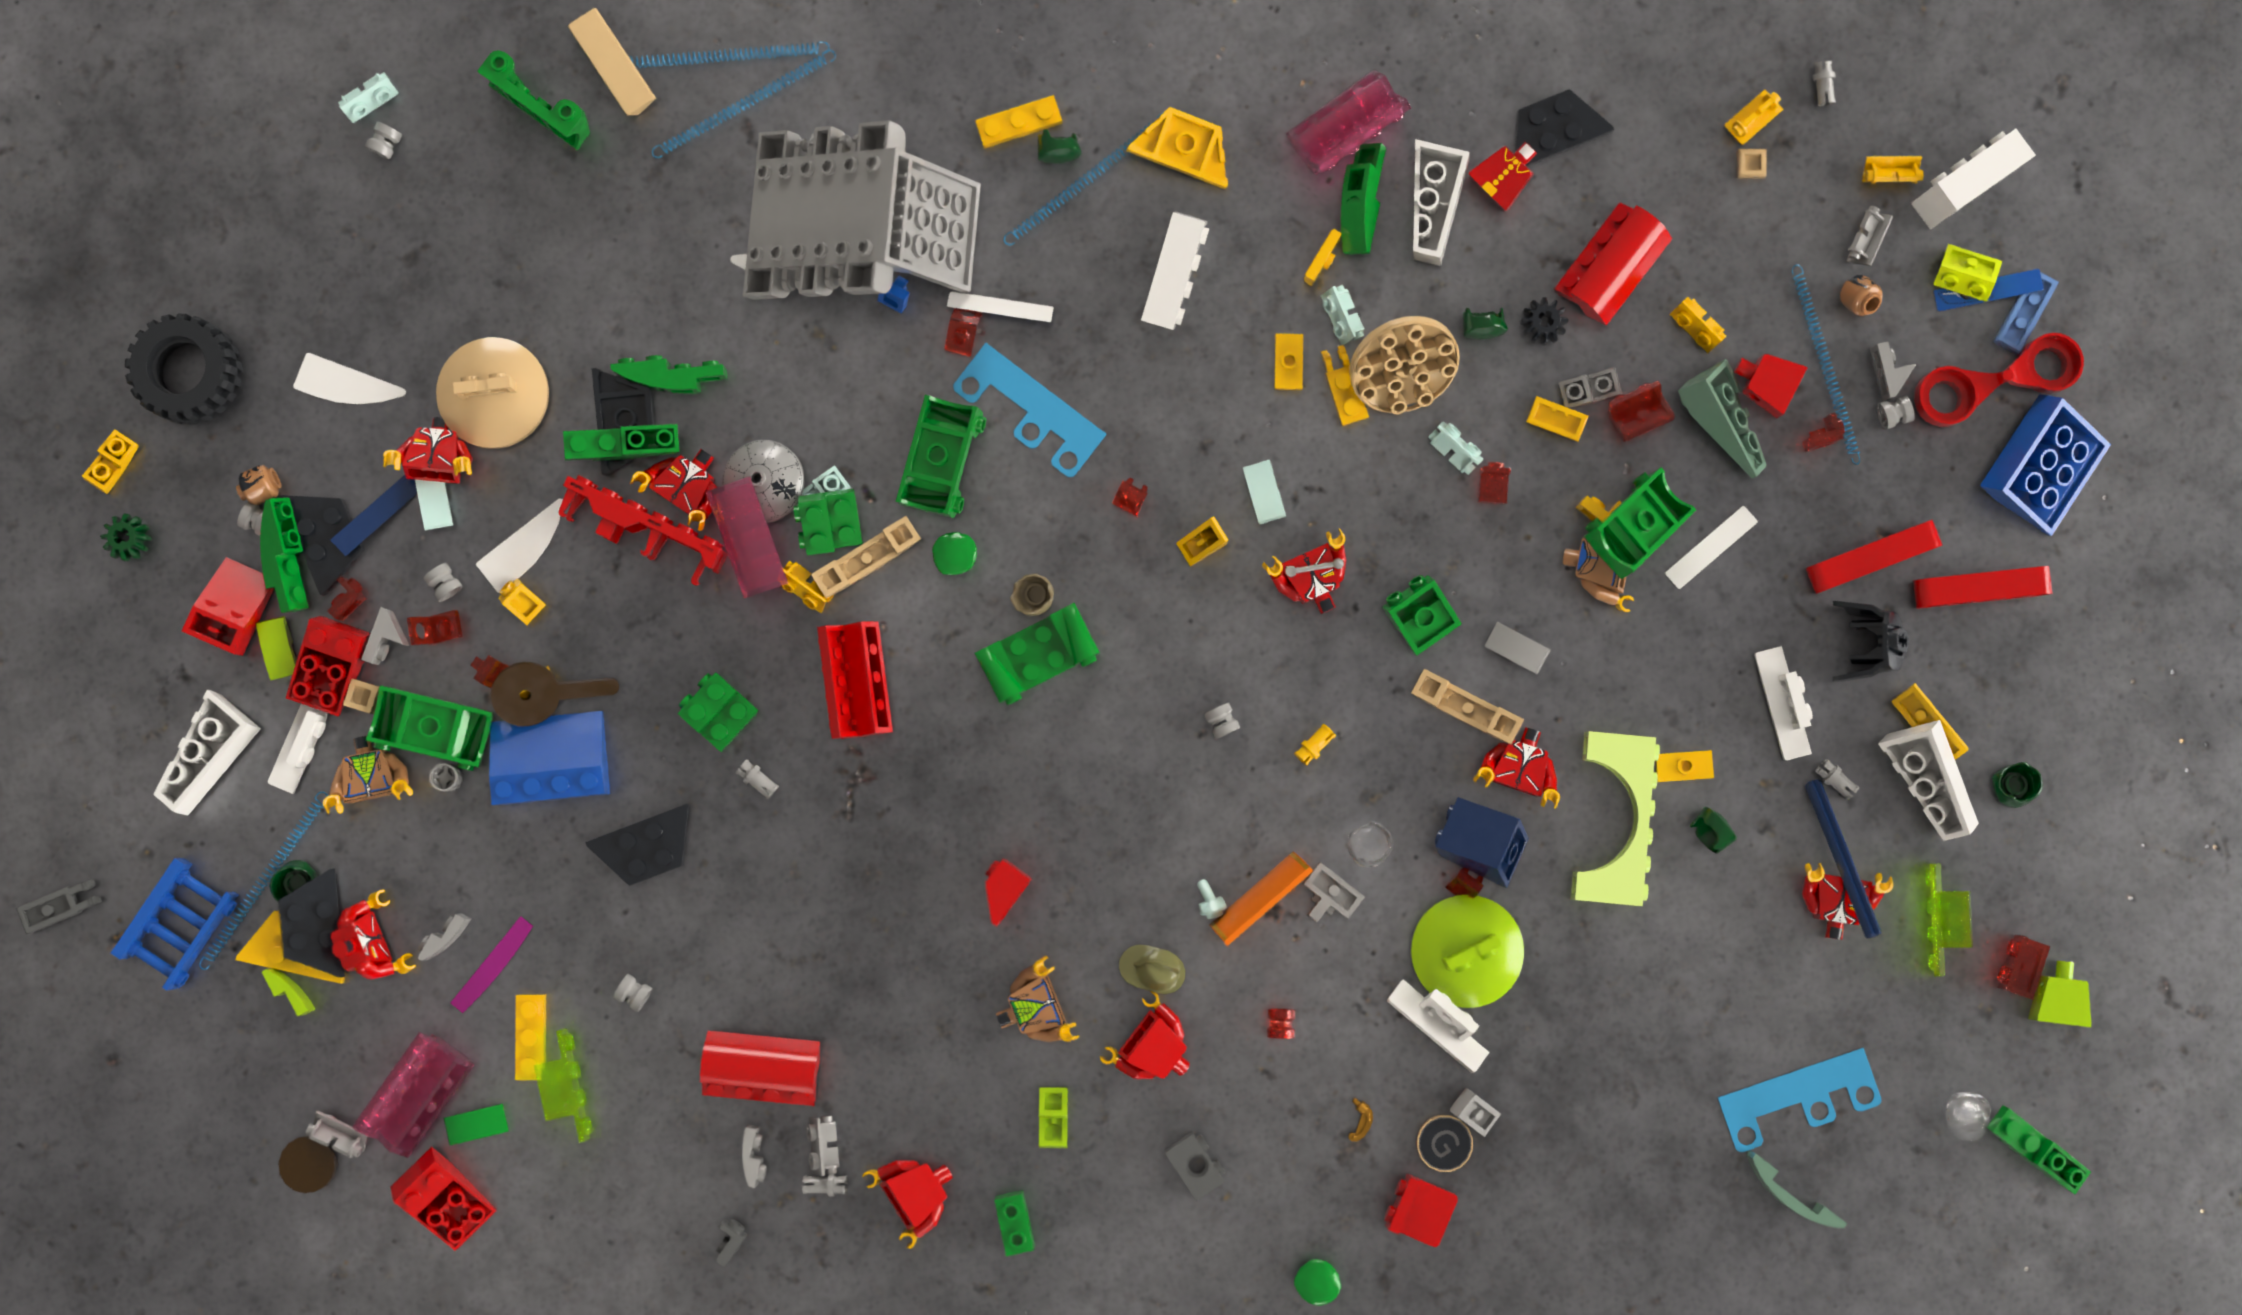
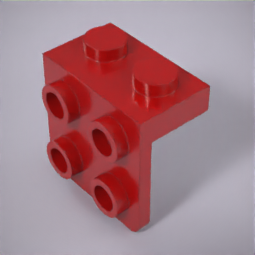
[1384,1173,1458,1247]

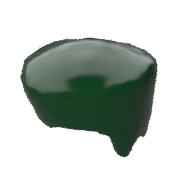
[1037,129,1082,164]
[1463,308,1508,340]
[1992,762,2043,808]
[1690,807,1737,854]
[269,860,318,902]

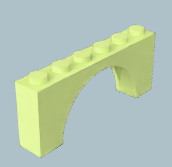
[1571,731,1660,906]

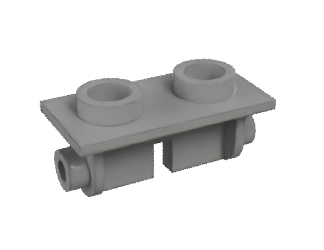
[1847,206,1893,266]
[305,1111,368,1158]
[806,1116,839,1176]

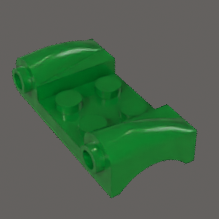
[477,50,590,150]
[896,394,986,518]
[1584,467,1696,579]
[975,603,1100,706]
[366,685,494,771]

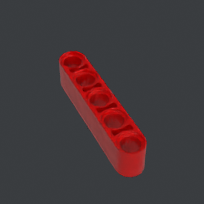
[1805,519,1943,594]
[1913,566,2053,609]

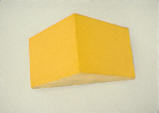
[1176,516,1228,566]

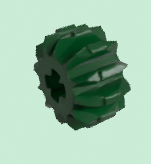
[100,513,152,562]

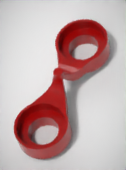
[1914,333,2084,427]

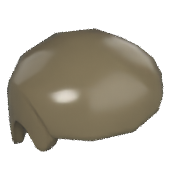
[1010,574,1054,616]

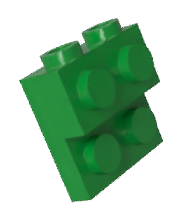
[793,489,863,556]
[1382,575,1462,656]
[677,672,759,752]

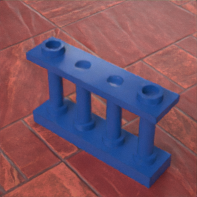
[111,858,239,991]

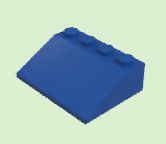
[1980,394,2111,536]
[489,711,610,806]

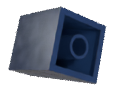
[1435,797,1529,888]

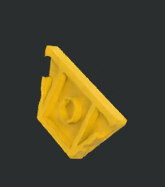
[1126,107,1228,189]
[235,910,345,984]

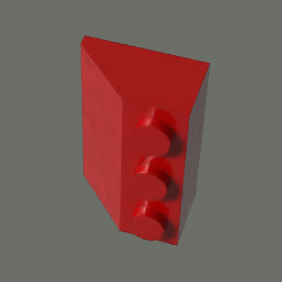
[985,859,1033,926]

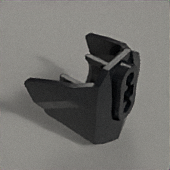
[1832,601,1909,682]

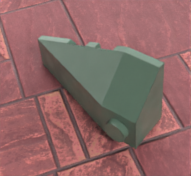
[1678,359,1767,478]

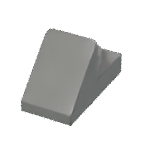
[1870,342,1916,402]
[361,607,409,665]
[1450,1088,1501,1137]

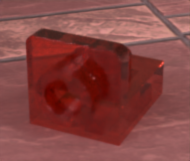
[1802,412,1845,453]
[1478,462,1511,505]
[327,576,367,622]

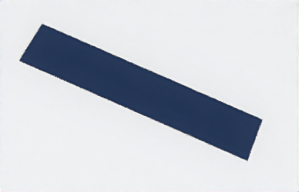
[330,475,417,556]

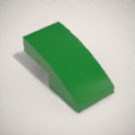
[443,1104,509,1146]

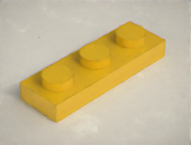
[975,95,1063,149]
[1891,683,1969,760]
[515,994,546,1080]

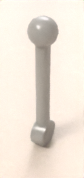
[1285,558,1344,577]

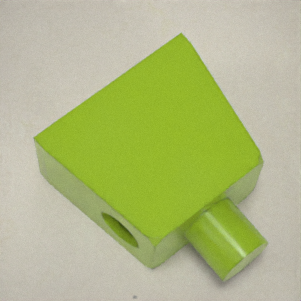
[2028,960,2091,1027]

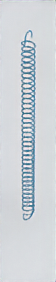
[628,42,830,68]
[652,50,836,158]
[1004,113,1163,245]
[1792,264,1860,465]
[199,792,328,970]

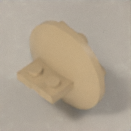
[1349,316,1460,414]
[436,337,549,449]

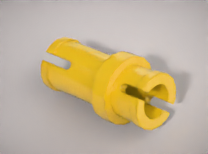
[1294,724,1336,766]

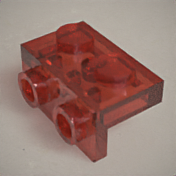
[1608,381,1674,442]
[1997,935,2051,1000]

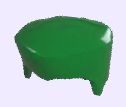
[932,532,977,575]
[1294,1259,1341,1306]

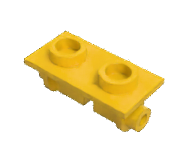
[1724,89,1783,146]
[1862,156,1924,184]
[1670,297,1726,353]
[777,561,835,613]

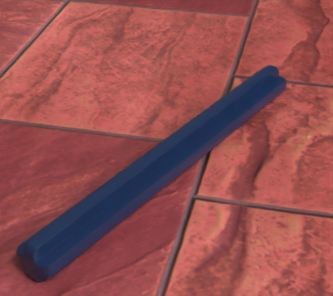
[1805,779,1881,939]

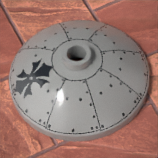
[722,440,804,523]

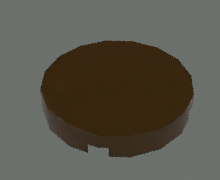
[278,1136,338,1193]

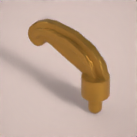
[1348,1098,1373,1142]

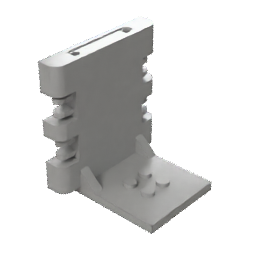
[743,121,981,300]

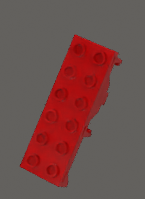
[558,475,728,586]

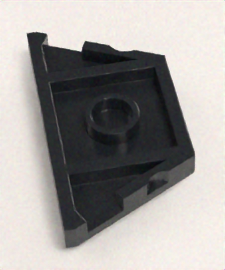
[1515,89,1614,167]
[591,368,655,476]
[279,495,364,596]
[585,804,690,886]
[278,868,345,977]

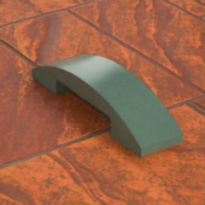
[1746,1150,1847,1228]

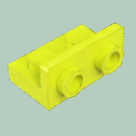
[1934,244,2002,302]

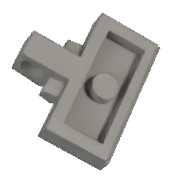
[1303,862,1365,922]

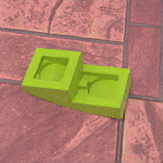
[256,616,297,680]
[262,968,315,1016]
[1039,1087,1068,1148]

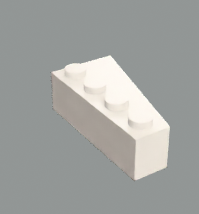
[1911,129,2035,230]
[1413,139,1469,266]
[1141,212,1209,330]
[153,689,261,816]
[1878,720,1978,841]

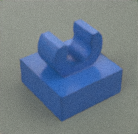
[877,276,910,314]

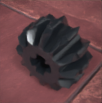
[1520,297,1568,345]

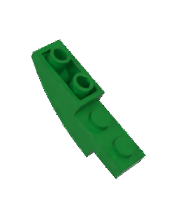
[1341,143,1386,255]
[610,355,727,394]
[563,424,679,461]
[260,498,309,613]
[1987,1105,2091,1195]

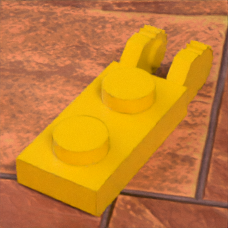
[1321,345,1369,426]

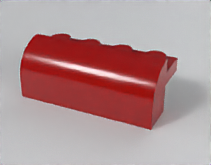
[1554,202,1673,326]
[817,621,893,739]
[700,1031,820,1106]

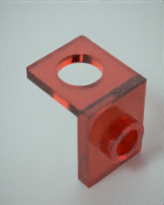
[944,308,983,357]
[407,610,463,645]

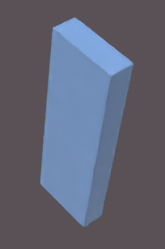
[1993,269,2059,355]

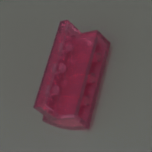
[1286,70,1411,175]
[706,476,788,599]
[352,1032,475,1158]

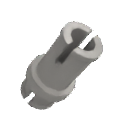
[1813,61,1836,106]
[735,759,779,800]
[1815,759,1859,800]
[802,1173,848,1196]

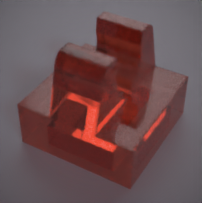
[1112,478,1148,516]
[470,655,508,688]
[1445,867,1484,899]

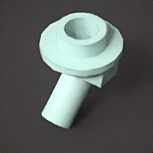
[1197,879,1227,919]

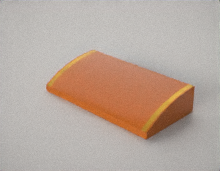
[1209,852,1313,946]

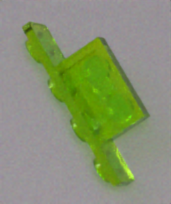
[1925,863,1973,977]
[534,1028,593,1142]

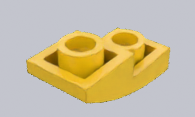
[82,429,139,494]

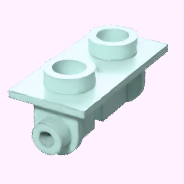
[338,72,399,123]
[1321,285,1365,345]
[1428,421,1483,475]

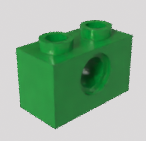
[994,1190,1035,1256]

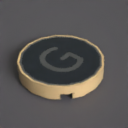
[1416,1115,1473,1172]

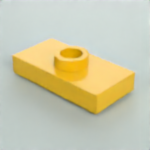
[1303,229,1342,286]
[1274,333,1303,391]
[1526,396,1589,442]
[1655,750,1714,782]

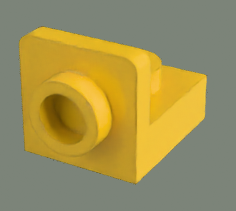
[1576,495,1622,521]
[498,578,546,625]

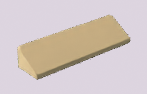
[568,8,656,116]

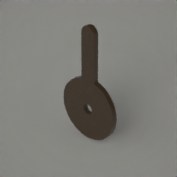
[491,662,619,726]

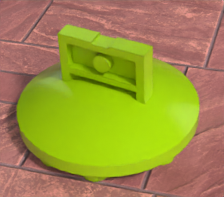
[1411,895,1524,1008]

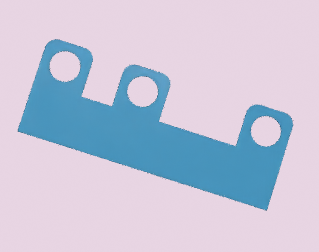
[953,343,1107,477]
[1718,1048,1881,1152]

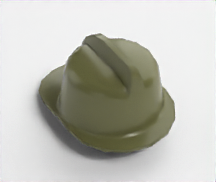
[1119,945,1185,995]

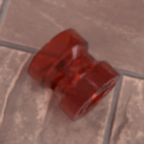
[1267,1008,1296,1039]

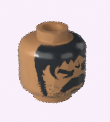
[1840,275,1883,316]
[236,465,281,505]

